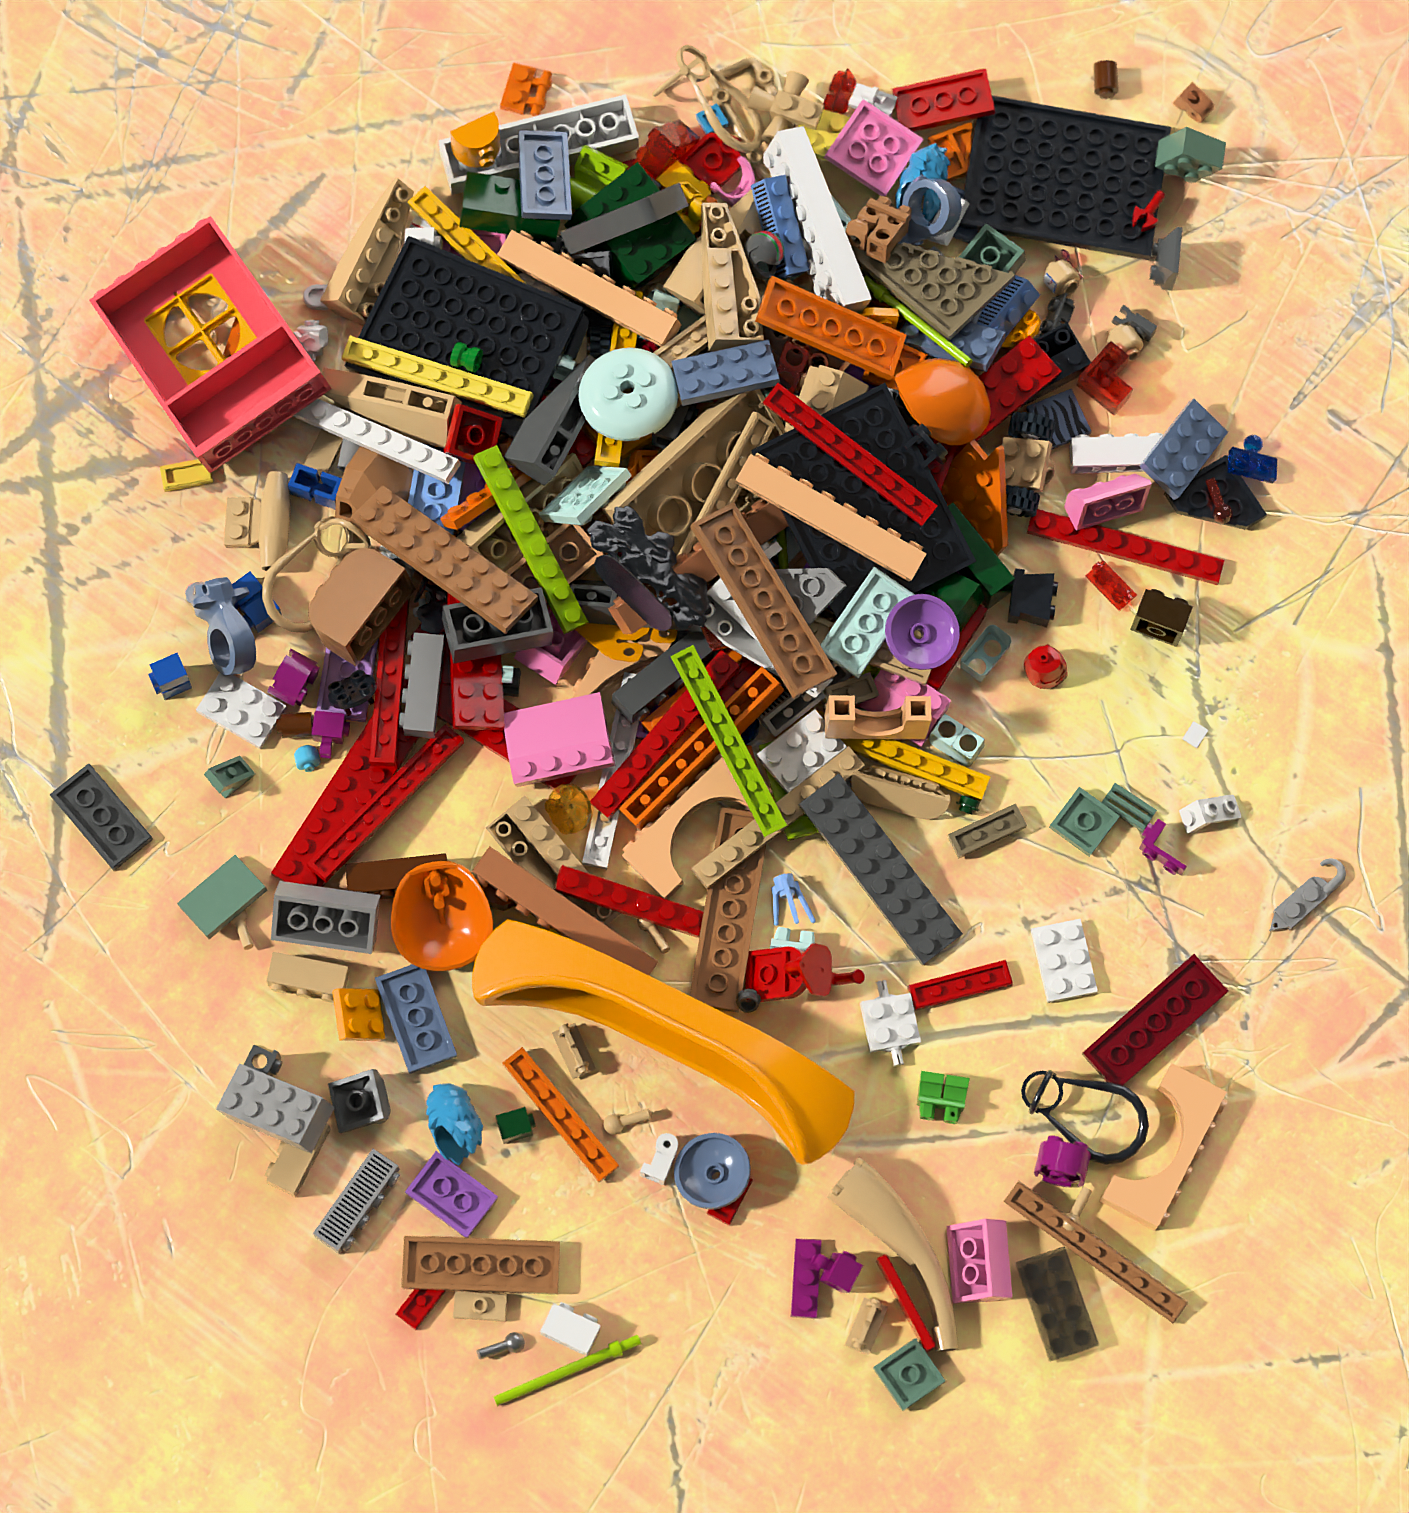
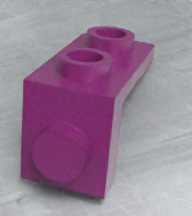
[1139,819,1187,875]

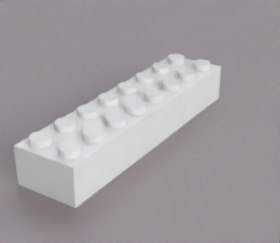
[438,94,639,195]
[763,126,872,314]

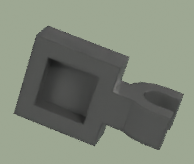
[1111,304,1157,342]

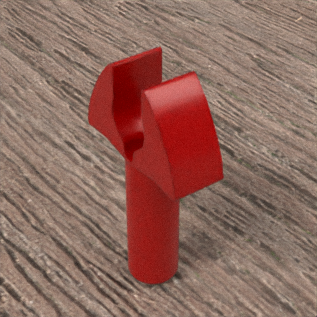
[1132,191,1166,232]

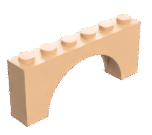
[622,753,773,900]
[1100,1063,1227,1231]

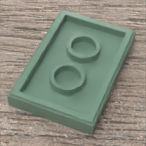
[177,855,267,939]

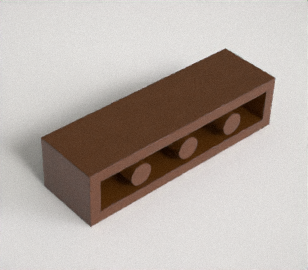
[345,853,447,899]

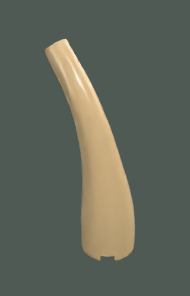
[827,1157,958,1352]

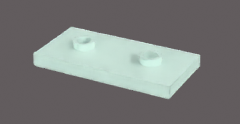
[820,567,915,678]

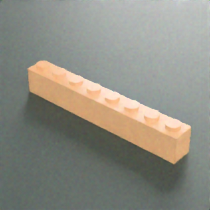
[497,230,682,347]
[734,453,926,582]

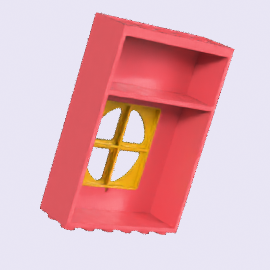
[89,216,332,473]

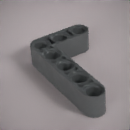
[560,183,689,255]

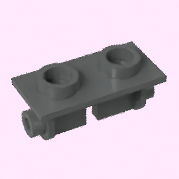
[1039,293,1075,337]

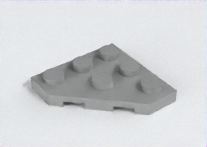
[775,568,847,626]

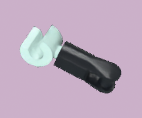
[553,315,589,381]

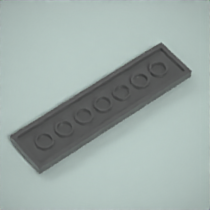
[798,774,963,965]

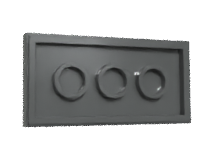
[49,763,153,871]

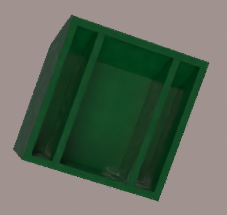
[564,162,697,291]

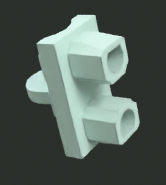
[770,927,815,952]

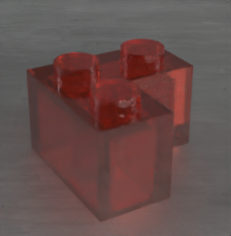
[632,119,700,180]
[1077,341,1133,416]

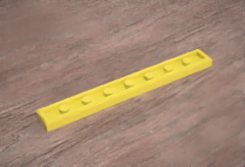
[341,336,534,418]

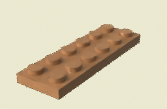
[401,1236,560,1295]

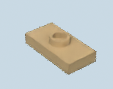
[453,1291,507,1322]

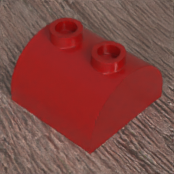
[443,404,503,465]

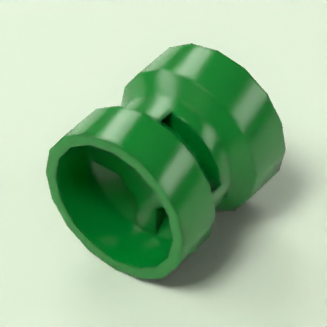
[450,342,483,373]

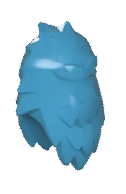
[895,143,950,222]
[426,1083,483,1165]

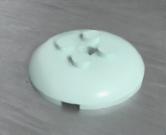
[579,348,679,441]

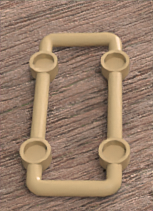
[708,57,797,180]

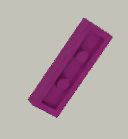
[791,1238,821,1319]

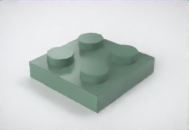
[1049,786,1120,857]
[873,1338,946,1412]

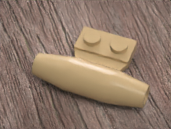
[224,471,291,571]

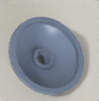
[674,1133,751,1209]

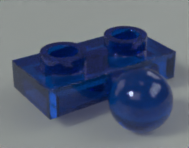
[1228,434,1277,484]

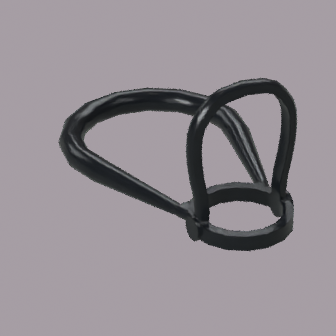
[1021,1070,1149,1165]

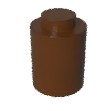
[1093,60,1118,99]
[276,712,313,738]

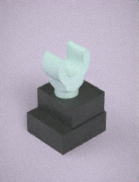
[502,665,521,697]

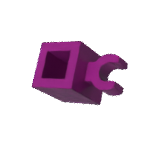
[311,710,350,759]
[810,1251,863,1293]

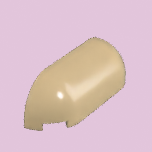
[851,765,950,819]

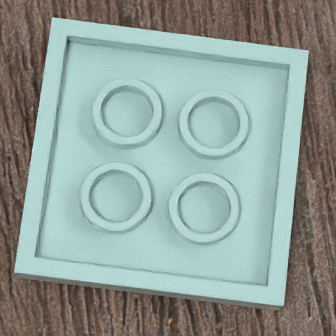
[539,466,632,525]

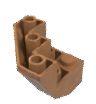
[335,446,414,522]

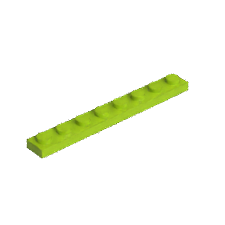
[473,445,588,634]
[671,645,787,837]

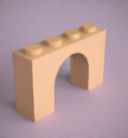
[825,695,931,739]

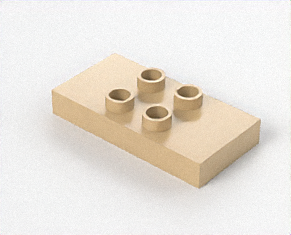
[601,389,786,557]

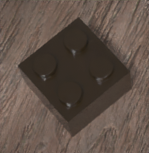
[1130,589,1193,647]

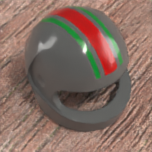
[743,231,785,280]

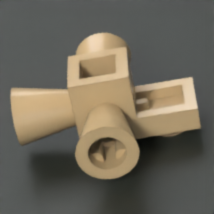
[747,71,824,144]

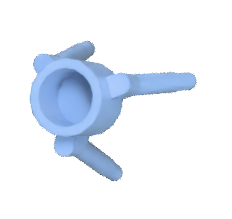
[771,873,816,926]

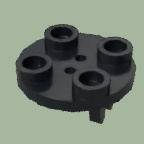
[902,423,948,469]
[328,670,377,716]

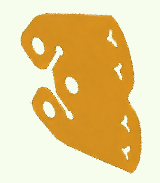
[575,623,677,662]

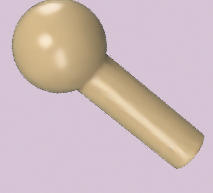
[230,910,254,950]
[637,919,670,954]
[603,1108,651,1135]
[1063,1187,1092,1231]

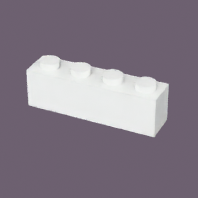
[1069,433,1163,474]

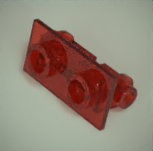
[823,68,857,115]
[1085,560,1137,611]

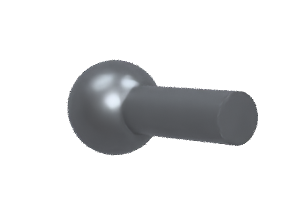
[476,1332,525,1360]

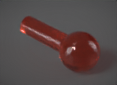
[1206,477,1233,524]

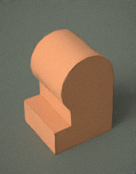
[1172,81,1214,123]

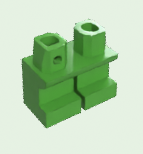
[917,1071,970,1124]

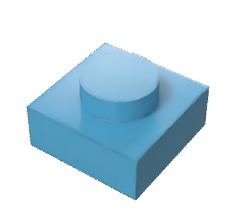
[696,103,728,134]

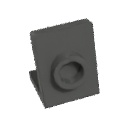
[243,1045,282,1076]

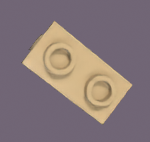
[552,1023,596,1079]
[845,1297,888,1355]

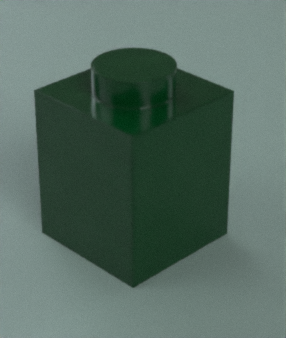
[495,1107,536,1144]

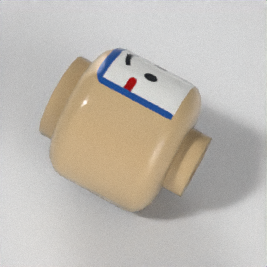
[1043,260,1080,296]

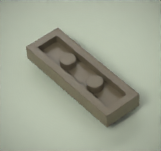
[947,803,1027,859]

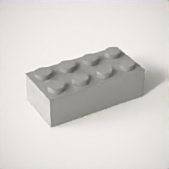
[271,881,380,954]
[216,1063,335,1153]

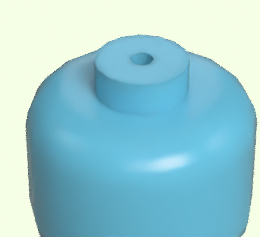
[294,745,321,772]

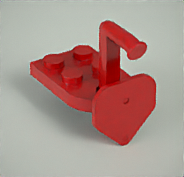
[745,943,865,1002]

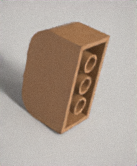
[308,548,416,667]

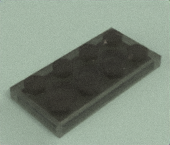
[1015,1246,1099,1362]

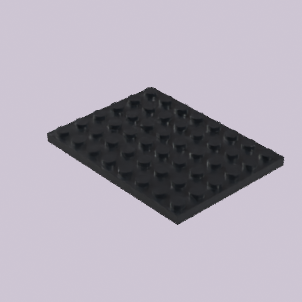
[958,95,1171,260]
[345,235,585,438]
[751,383,976,620]

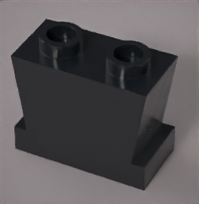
[1007,568,1058,628]

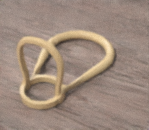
[652,45,765,153]
[262,516,371,633]

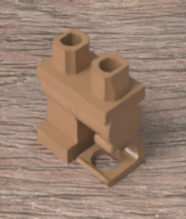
[845,196,912,264]

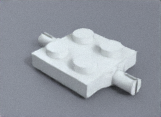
[860,980,921,1066]

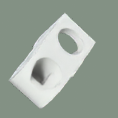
[640,1133,678,1186]

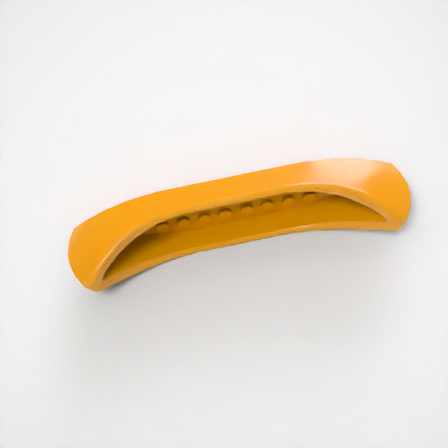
[472,919,855,1165]

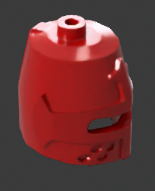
[1024,644,1068,689]

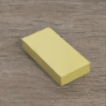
[160,459,213,492]

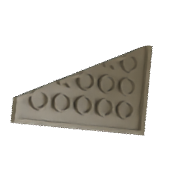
[851,233,1015,341]

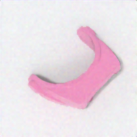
[710,156,755,206]

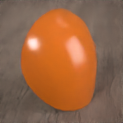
[895,358,991,445]
[391,861,493,971]

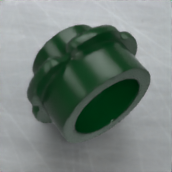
[956,795,980,815]

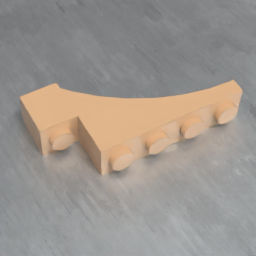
[572,628,675,698]

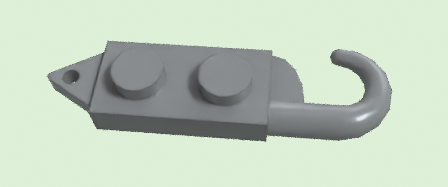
[1269,858,1346,932]

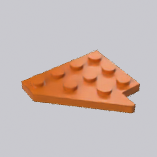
[941,440,1008,557]

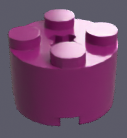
[267,648,320,707]
[1034,1135,1091,1188]

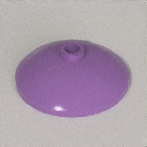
[885,594,960,670]

